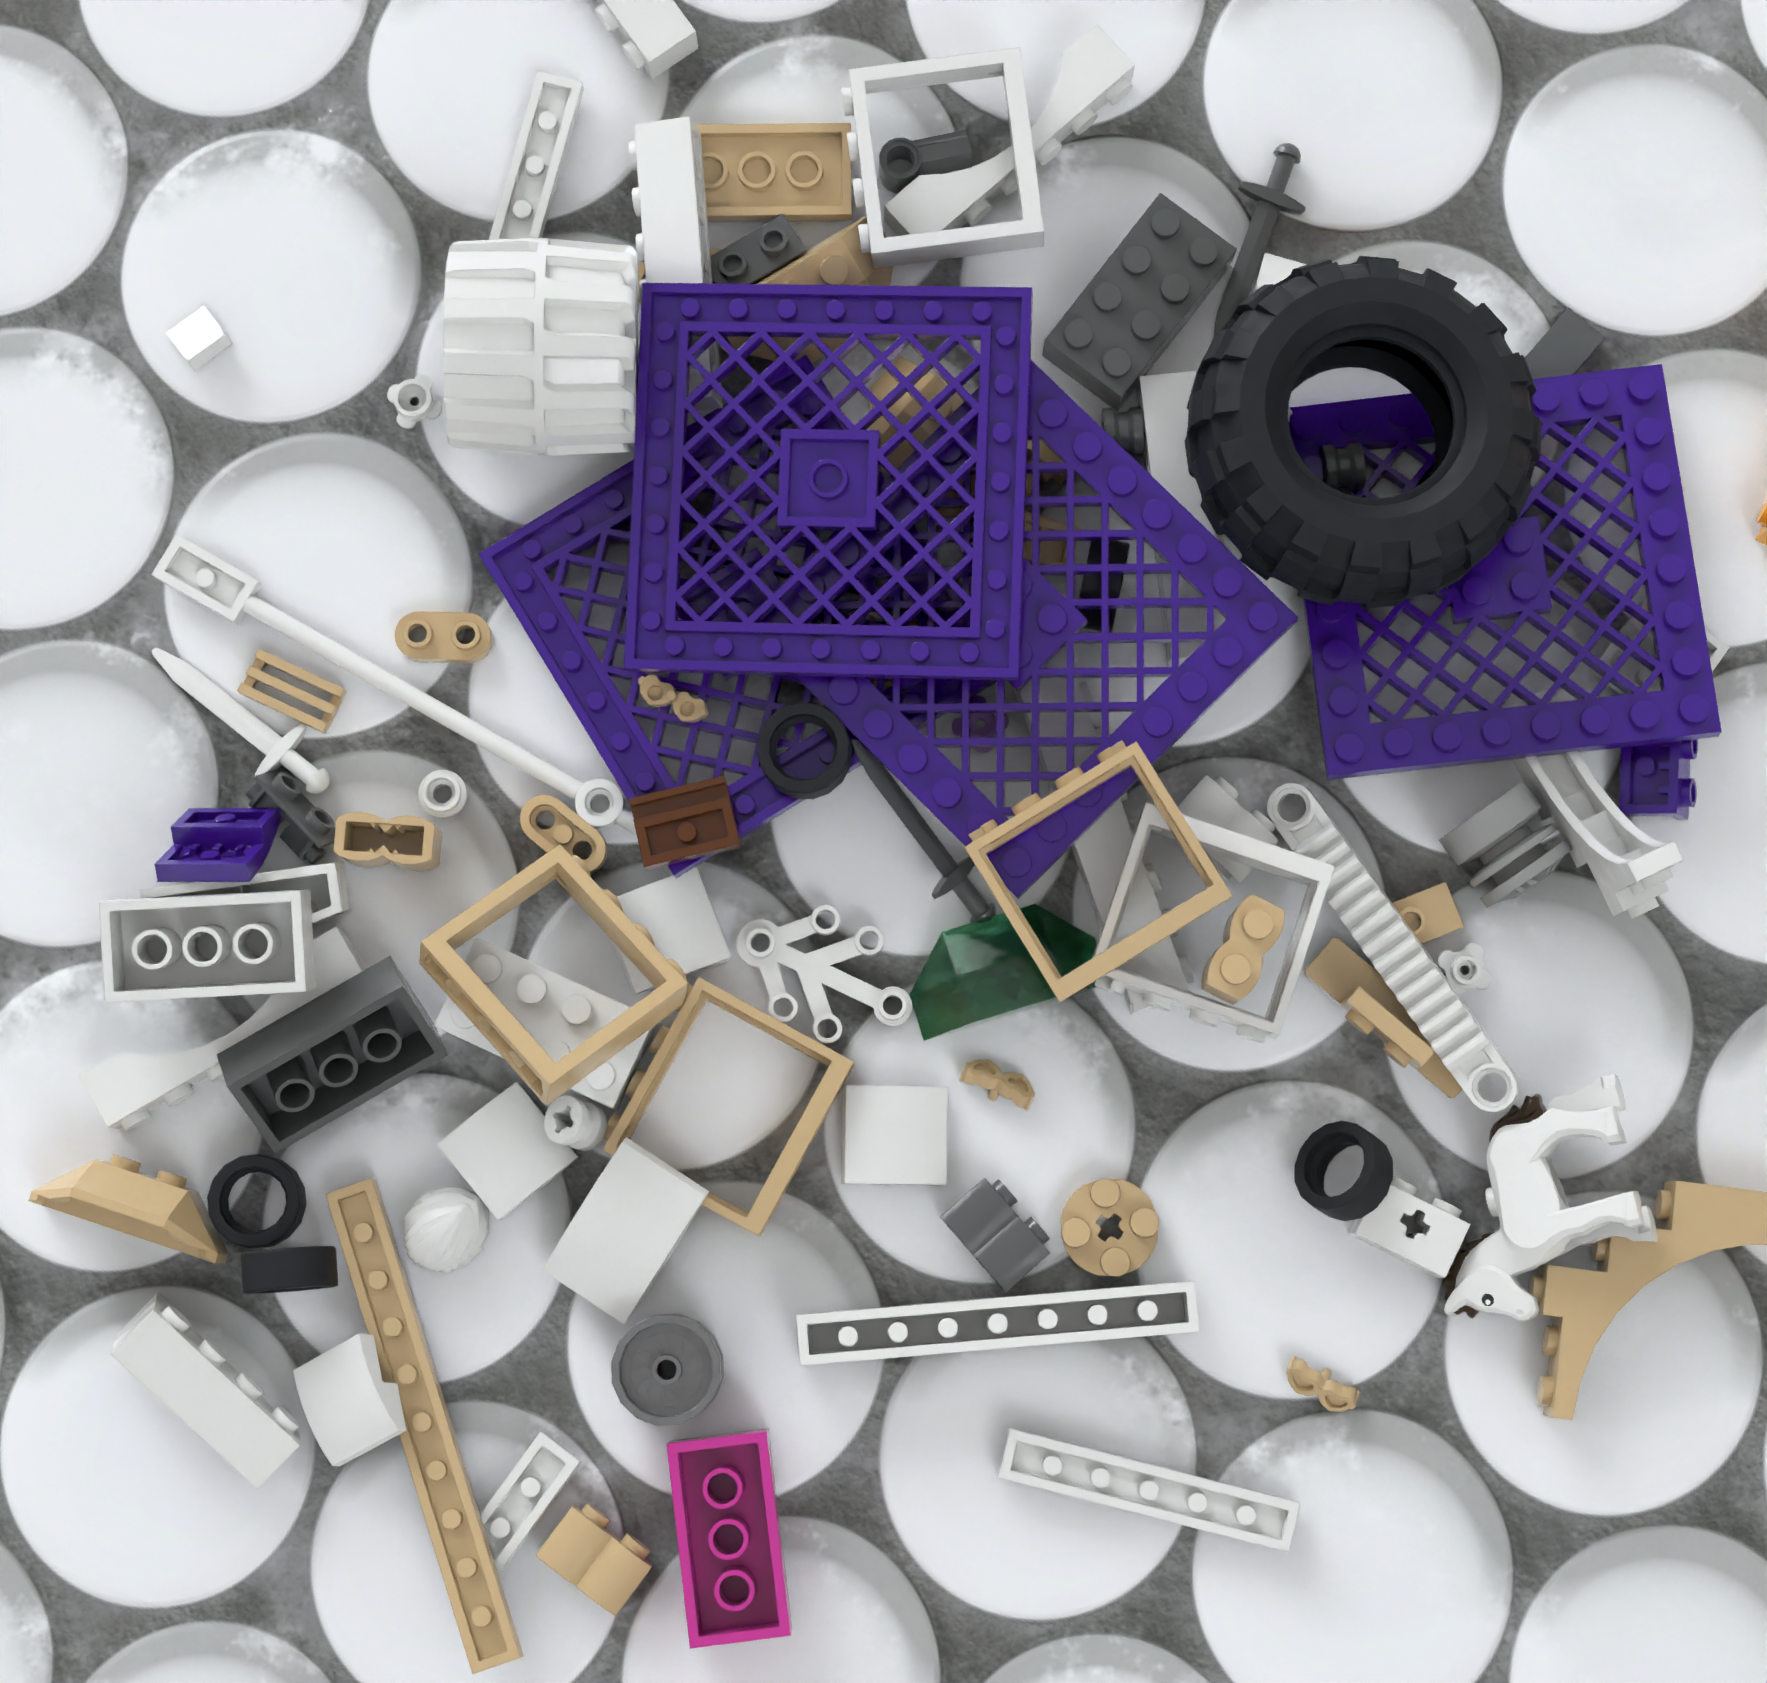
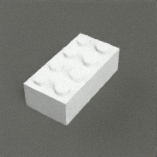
[99,889,316,1003]
[434,937,658,1111]

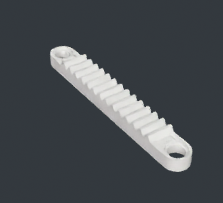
[1267,783,1519,1112]

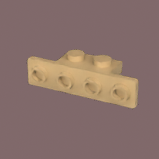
[1304,937,1462,1098]

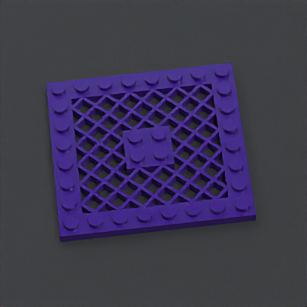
[624,283,1033,681]
[478,355,997,878]
[751,360,1298,899]
[1289,364,1722,780]

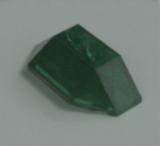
[909,904,1098,1041]

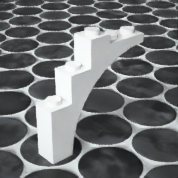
[1505,690,1683,919]

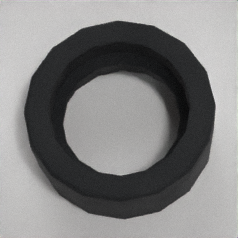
[1077,540,1130,633]
[757,702,852,799]
[1294,1121,1393,1221]
[207,1154,307,1248]
[241,1246,338,1294]

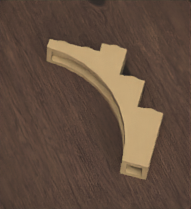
[1528,1181,1767,1420]

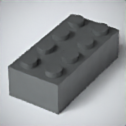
[1042,193,1237,412]
[217,956,448,1154]

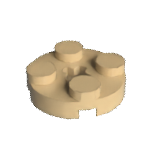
[1061,1178,1159,1277]

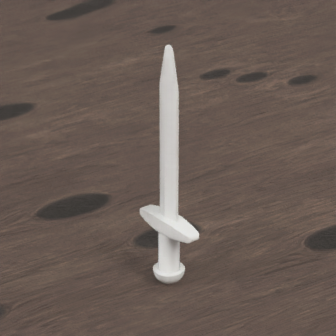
[152,648,330,794]

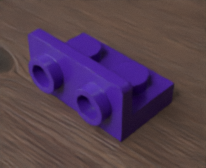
[1619,739,1698,820]

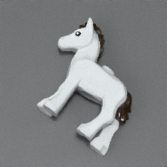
[1444,1074,1658,1321]

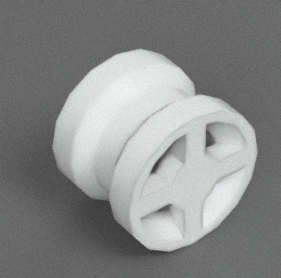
[544,1095,607,1151]

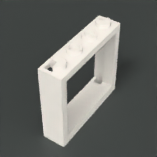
[841,47,1044,268]
[1092,802,1335,1043]

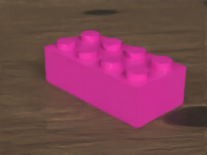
[666,1428,792,1649]

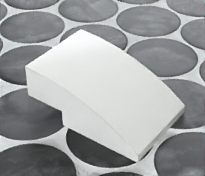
[542,1137,709,1324]

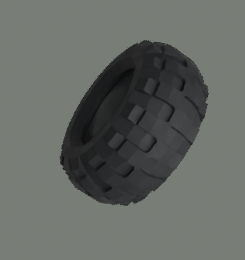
[1184,256,1542,609]

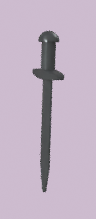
[1213,143,1306,338]
[851,739,996,927]

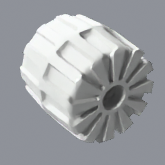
[443,238,639,456]

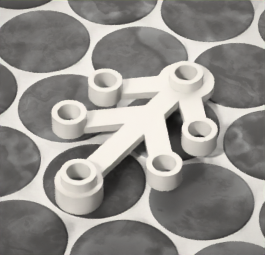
[736,905,912,1044]

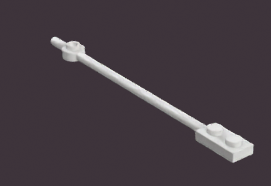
[151,534,637,836]

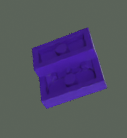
[154,808,281,882]

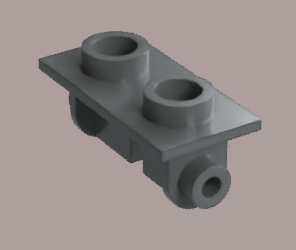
[711,214,807,284]
[246,769,336,864]

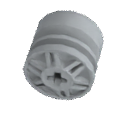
[1439,781,1572,908]

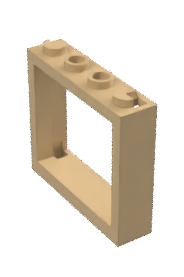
[964,741,1232,1002]
[419,844,688,1106]
[603,977,854,1237]

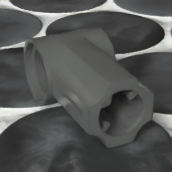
[879,130,974,194]

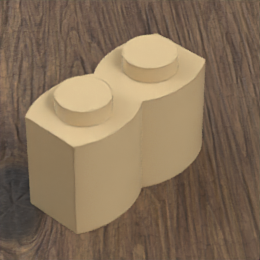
[333,812,442,871]
[1201,894,1285,1005]
[536,1503,653,1616]

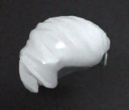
[403,1186,489,1273]

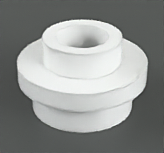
[418,770,467,818]

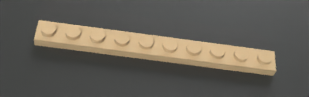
[325,1178,524,1674]

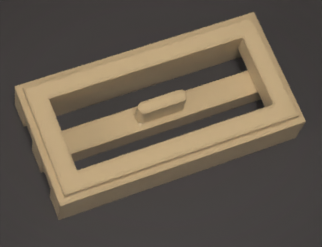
[237,648,347,734]

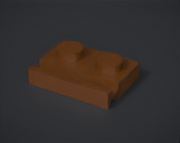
[629,775,742,870]

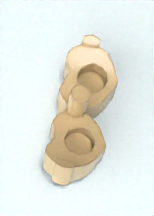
[638,675,709,723]
[959,1059,1035,1111]
[1286,1355,1360,1412]

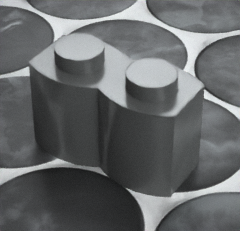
[940,1178,1050,1292]

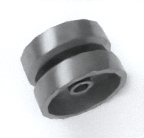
[611,1314,724,1426]

